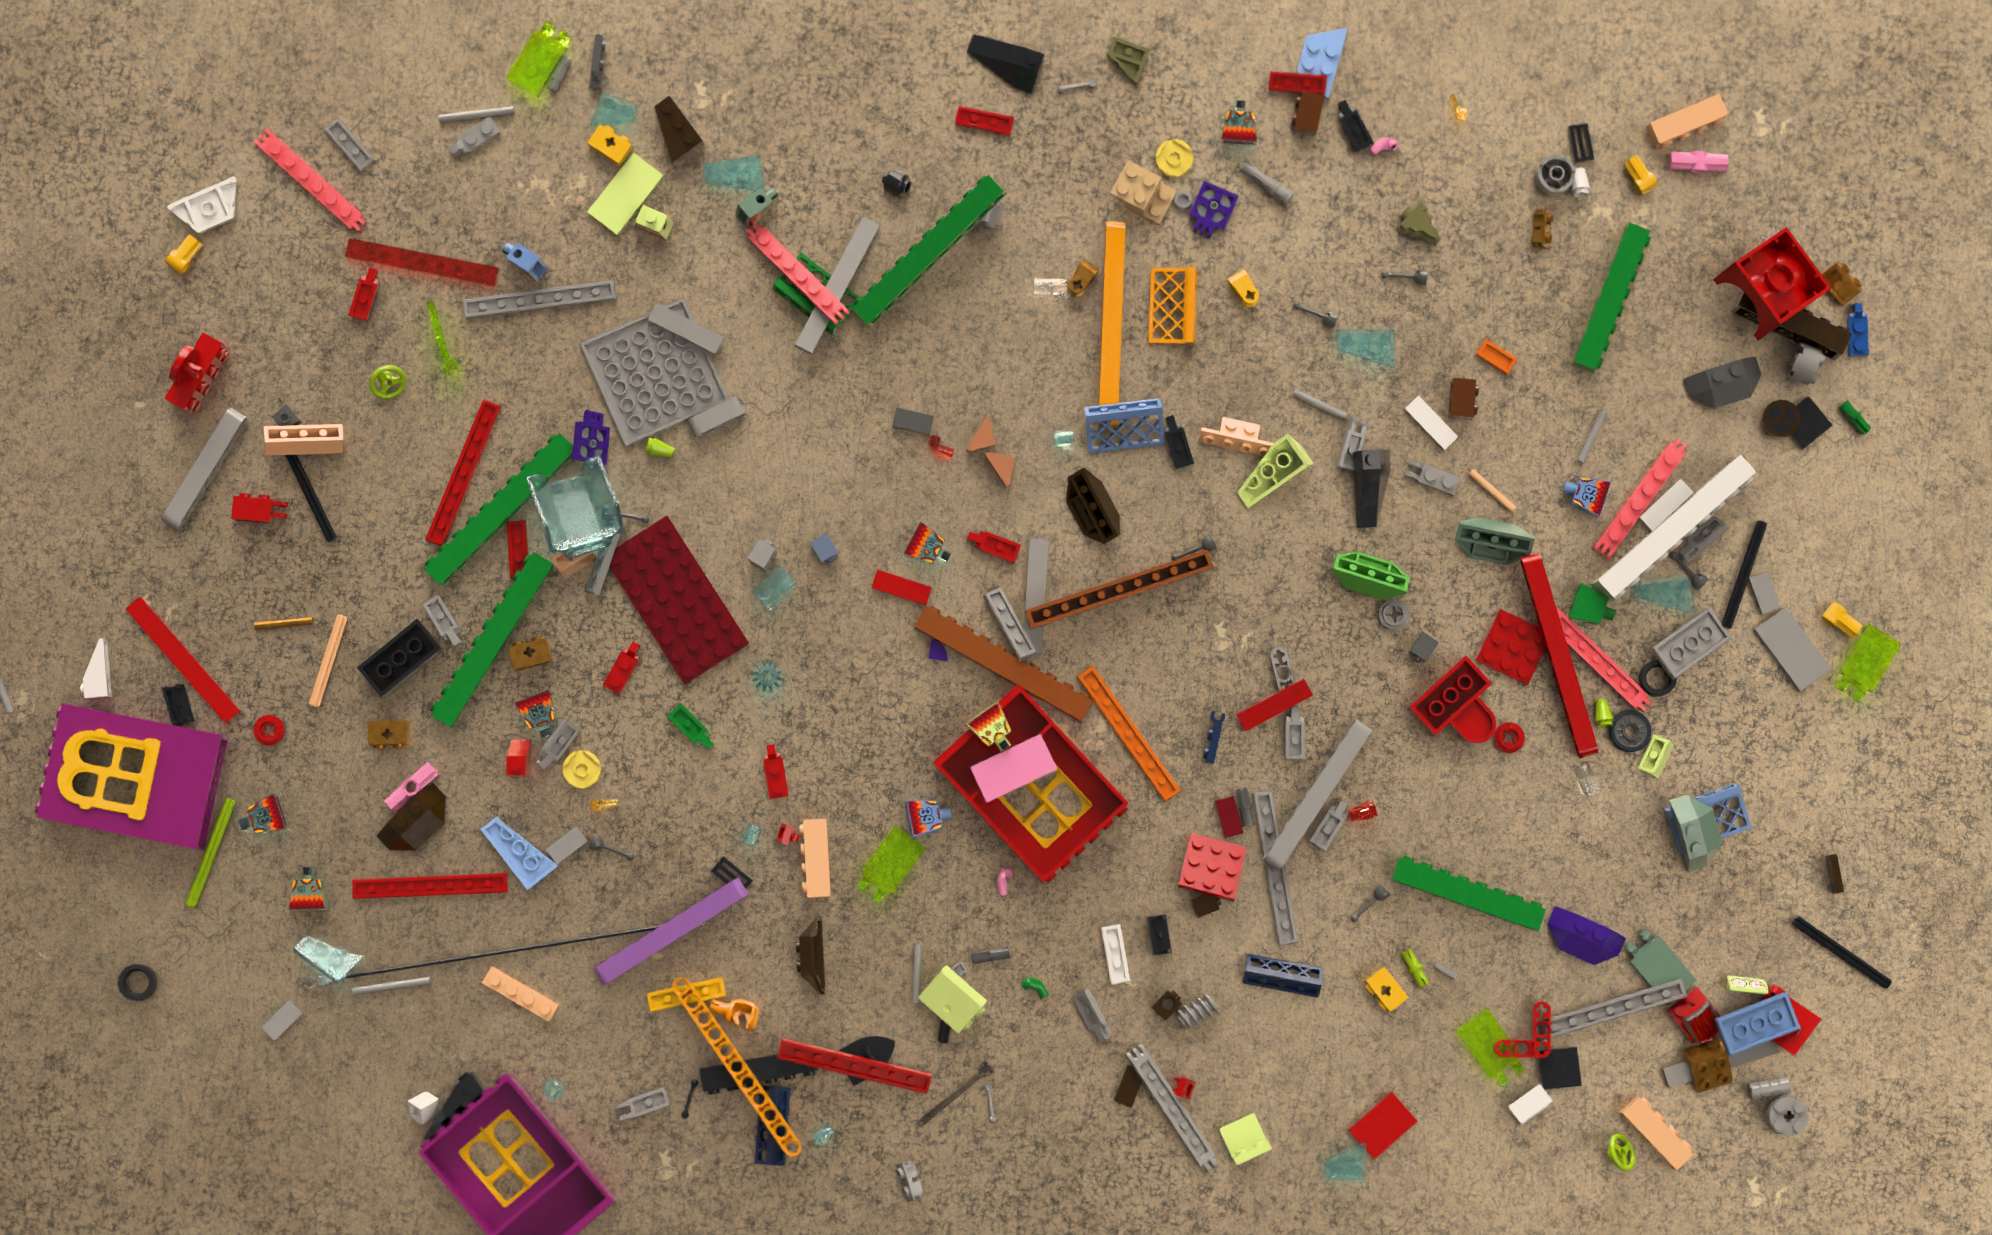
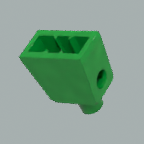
[1568,583,1616,625]

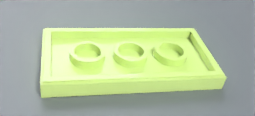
[587,153,664,236]

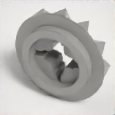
[1378,599,1409,630]

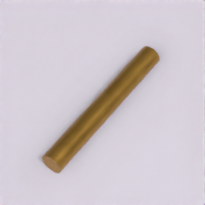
[254,617,313,630]

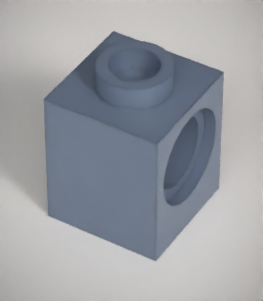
[810,533,839,564]

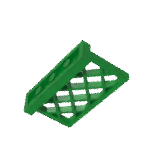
[772,253,859,335]

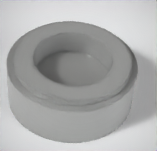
[1173,190,1193,210]

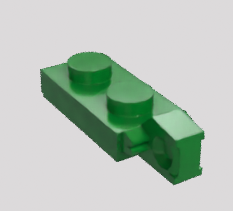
[667,703,714,750]

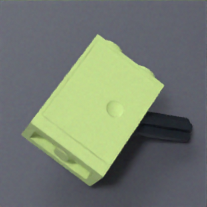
[918,965,987,1044]

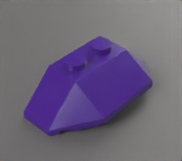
[1547,906,1626,965]

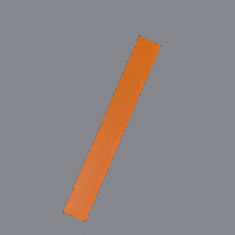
[1077,665,1181,802]

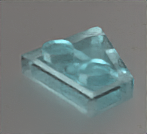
[590,91,639,127]
[1325,1143,1366,1182]

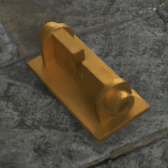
[1532,208,1553,249]

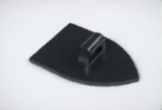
[838,1036,895,1086]

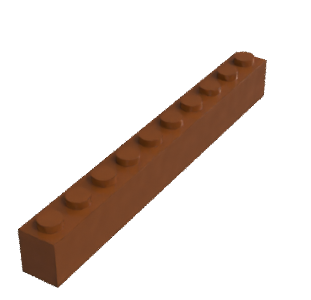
[1024,550,1213,630]
[914,606,1093,722]

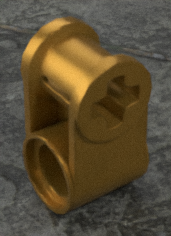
[1068,259,1100,297]

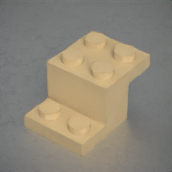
[1110,160,1177,225]

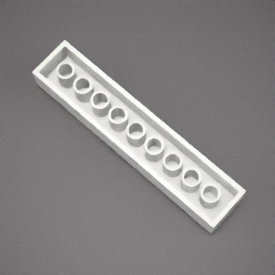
[1592,455,1756,601]

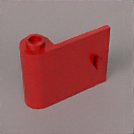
[1761,984,1822,1057]

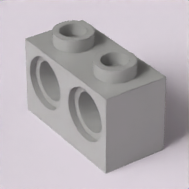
[747,539,777,572]

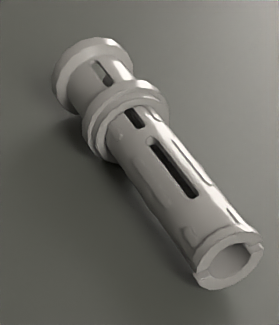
[1240,161,1295,206]

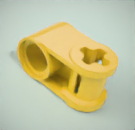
[1227,269,1259,308]

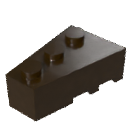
[654,95,704,167]

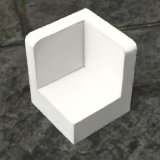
[408,1092,440,1125]

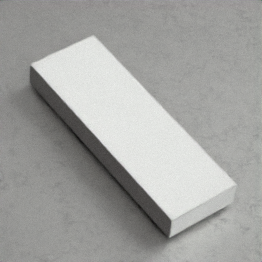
[1404,396,1458,450]
[1639,479,1694,532]
[1101,924,1130,985]

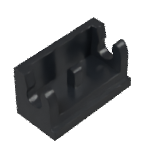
[162,684,195,726]
[1147,914,1172,955]

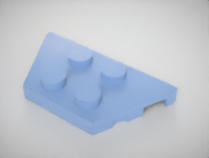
[1296,28,1347,99]

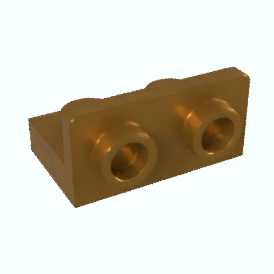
[1822,261,1863,306]

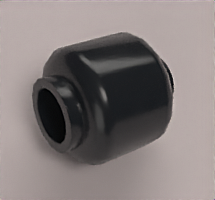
[882,169,912,197]

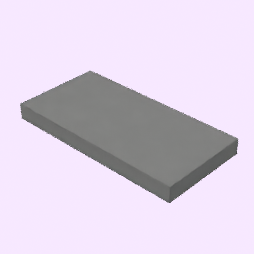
[1650,607,1731,680]
[1754,607,1831,692]

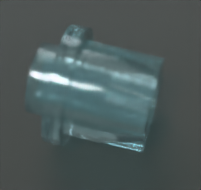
[1054,428,1074,447]
[740,823,762,846]
[544,1080,564,1099]
[812,1123,836,1146]

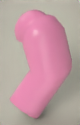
[1369,138,1398,156]
[997,867,1013,895]

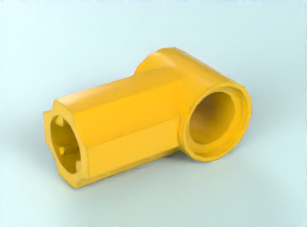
[1623,155,1658,196]
[165,234,203,274]
[1822,602,1862,639]

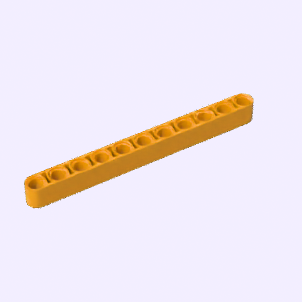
[1098,221,1126,427]
[672,978,802,1156]

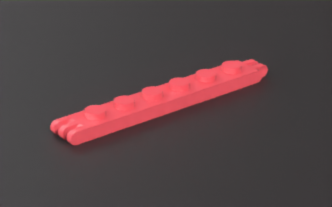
[254,128,367,232]
[745,223,850,325]
[1593,438,1687,559]
[1556,607,1652,712]

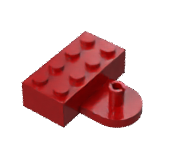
[164,332,230,415]
[1407,656,1496,744]

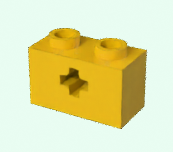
[587,124,633,167]
[1365,967,1408,1012]

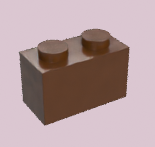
[1291,91,1324,136]
[1449,378,1479,420]

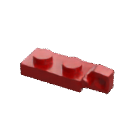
[348,267,379,321]
[967,531,1021,563]
[603,642,640,695]
[763,744,789,799]

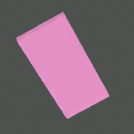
[970,734,1057,802]

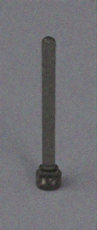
[917,1060,995,1127]

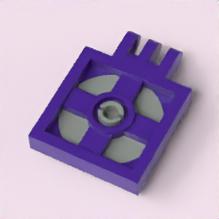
[1189,181,1239,239]
[572,410,610,466]

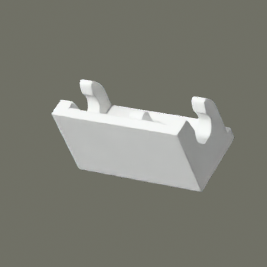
[1508,1084,1553,1126]

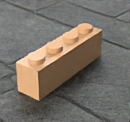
[1647,94,1729,148]
[264,424,343,456]
[800,819,831,898]
[1620,1097,1694,1170]

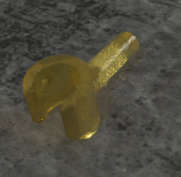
[1450,94,1467,120]
[590,799,618,810]

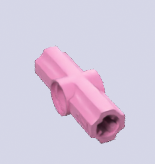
[1669,151,1729,173]
[384,762,439,813]

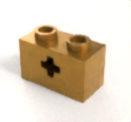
[508,636,553,672]
[368,720,410,749]

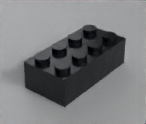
[357,619,444,699]

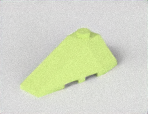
[1237,434,1314,508]

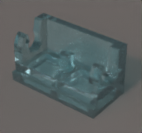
[752,566,797,611]

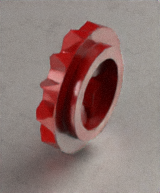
[253,715,285,746]
[1494,722,1525,753]

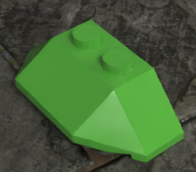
[1332,551,1410,600]

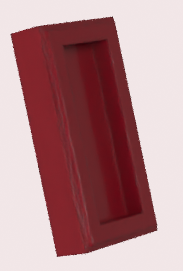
[1215,796,1244,838]

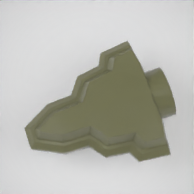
[1396,202,1441,244]

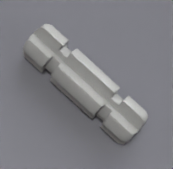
[547,55,571,92]

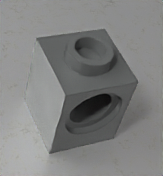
[271,404,302,426]
[1408,632,1439,663]

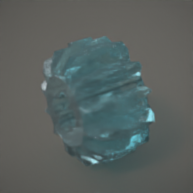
[752,660,784,692]

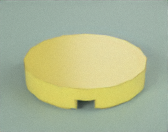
[1155,139,1193,177]
[563,750,601,789]

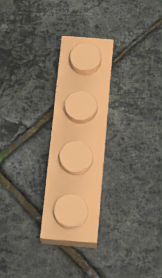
[482,966,559,1022]

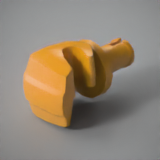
[710,999,760,1032]

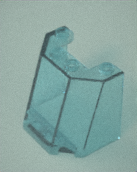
[526,456,624,558]

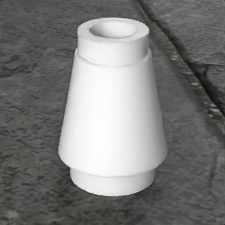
[1571,168,1590,198]

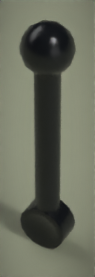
[681,1079,698,1119]

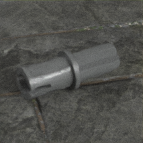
[1236,788,1255,827]
[971,946,1010,964]

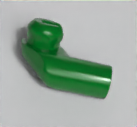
[1022,977,1049,999]

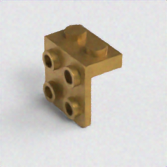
[1683,1039,1733,1093]

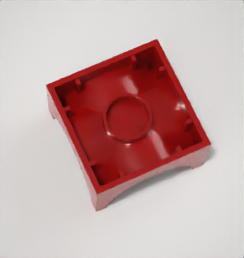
[1713,227,1832,341]

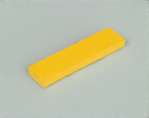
[646,977,726,1012]

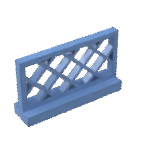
[1084,398,1165,453]
[1663,783,1752,854]

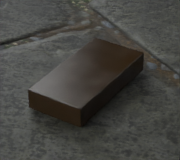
[1825,854,1844,894]
[1113,1064,1142,1108]

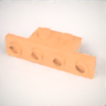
[1198,417,1274,457]

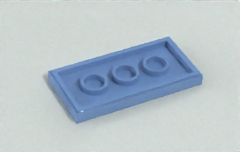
[1714,992,1801,1056]

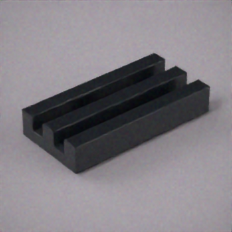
[1568,123,1594,164]
[711,856,753,889]

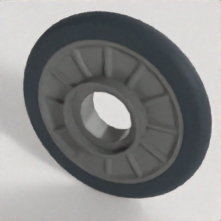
[1609,710,1652,752]

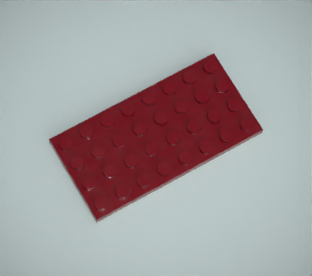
[609,516,750,685]

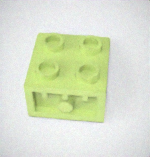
[1219,1113,1272,1165]

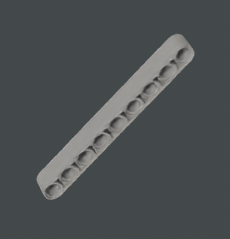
[1262,719,1372,871]

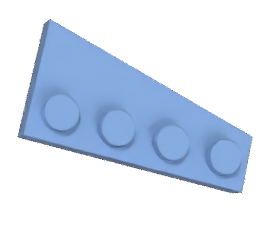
[481,817,558,890]

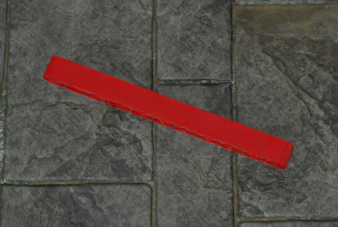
[1520,553,1599,759]

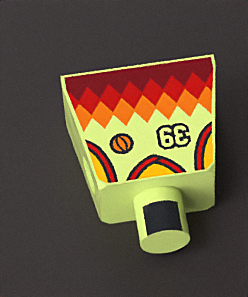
[633,205,674,240]
[967,702,1011,752]

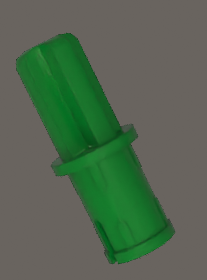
[1839,400,1871,435]

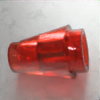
[1348,801,1378,822]

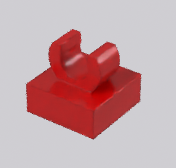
[775,823,800,845]
[1171,1077,1196,1100]

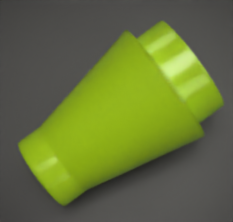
[645,437,674,458]
[1595,699,1614,728]

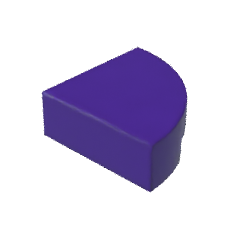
[928,639,948,662]

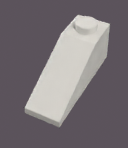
[81,639,112,700]

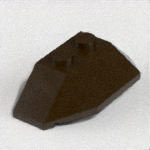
[1066,468,1120,544]
[377,783,446,851]
[796,916,826,994]

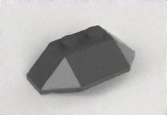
[1683,357,1762,409]

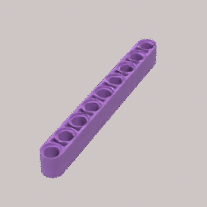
[593,877,749,985]

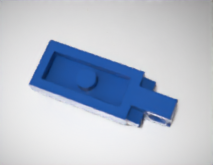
[1847,303,1869,356]

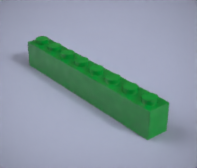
[1571,222,1651,373]
[1390,856,1546,931]

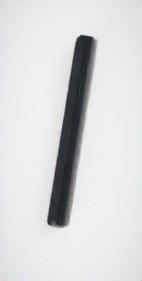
[285,455,337,542]
[1721,521,1767,629]
[1792,916,1892,989]

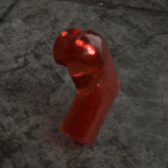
[928,435,954,458]

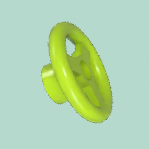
[369,365,406,399]
[1607,1134,1636,1172]

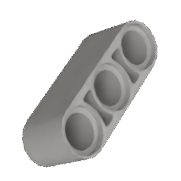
[688,397,746,438]

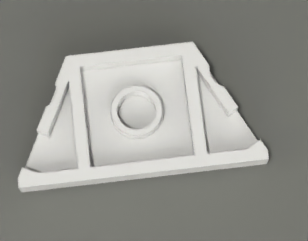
[167,177,237,234]

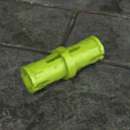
[1401,948,1430,988]

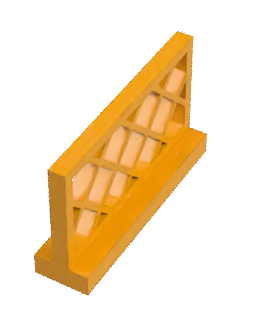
[1148,267,1198,345]

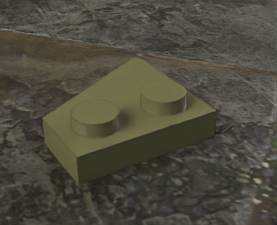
[1108,37,1150,84]

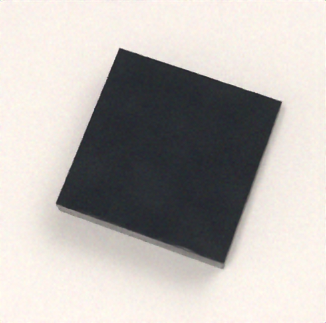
[1791,396,1833,450]
[1539,1047,1582,1090]

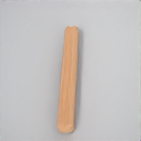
[309,614,348,707]

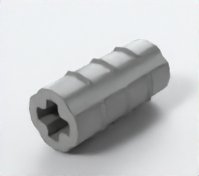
[1748,1077,1791,1100]

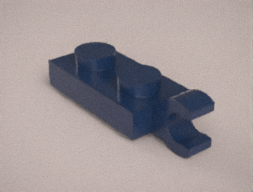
[1203,711,1225,765]

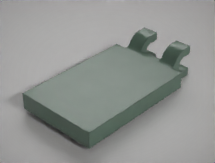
[1624,929,1697,1005]

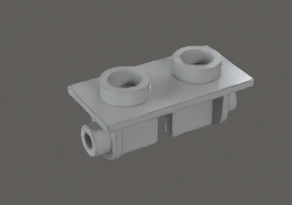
[896,1160,923,1202]

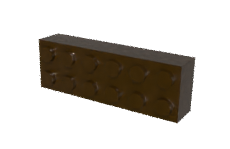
[1731,290,1852,361]

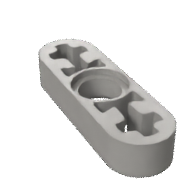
[1270,647,1295,691]

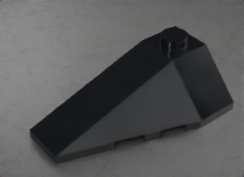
[967,34,1045,95]
[1353,450,1391,528]
[424,1072,487,1141]

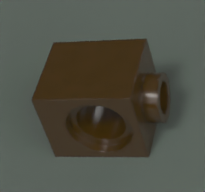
[1190,895,1222,918]
[1151,990,1182,1021]

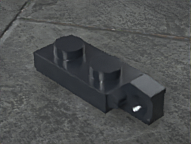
[1338,100,1374,153]
[1164,415,1194,469]

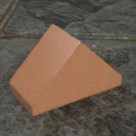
[966,417,996,454]
[985,452,1015,488]

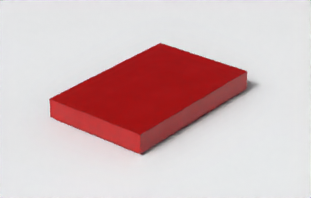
[1348,1092,1418,1160]

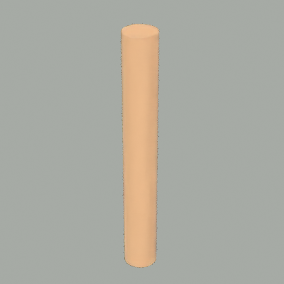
[1468,469,1516,512]

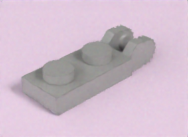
[1336,416,1368,472]
[1404,460,1460,496]
[614,1086,671,1121]

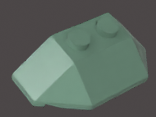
[1455,517,1535,565]
[1669,795,1723,872]

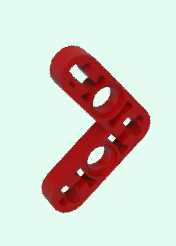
[1493,1001,1551,1058]

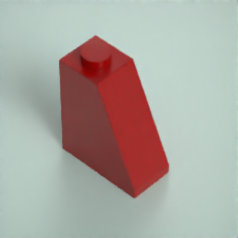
[506,739,532,778]

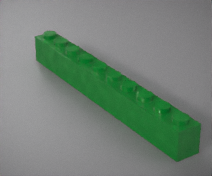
[852,175,1007,327]
[424,433,573,587]
[430,552,554,728]

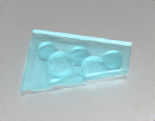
[703,155,765,192]
[1633,575,1696,613]
[293,935,364,985]

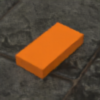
[1475,339,1518,375]

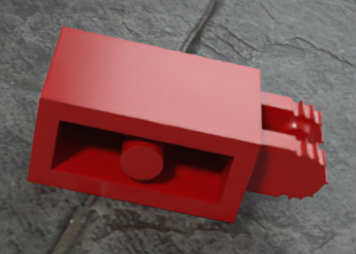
[231,493,288,524]

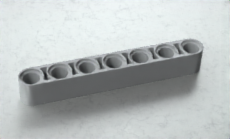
[161,408,247,530]

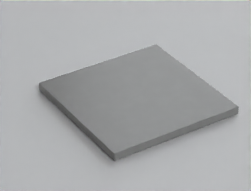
[579,298,729,448]

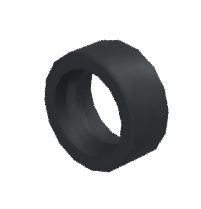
[1638,660,1677,697]
[118,964,157,1001]

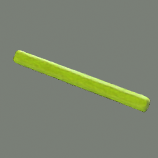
[185,798,236,908]

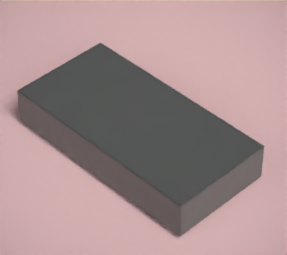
[892,408,934,435]

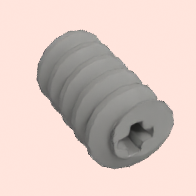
[1176,994,1220,1032]

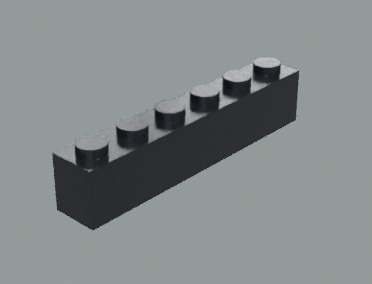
[699,1054,819,1095]

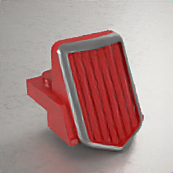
[1667,987,1720,1044]

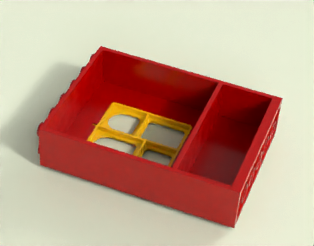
[933,684,1129,884]

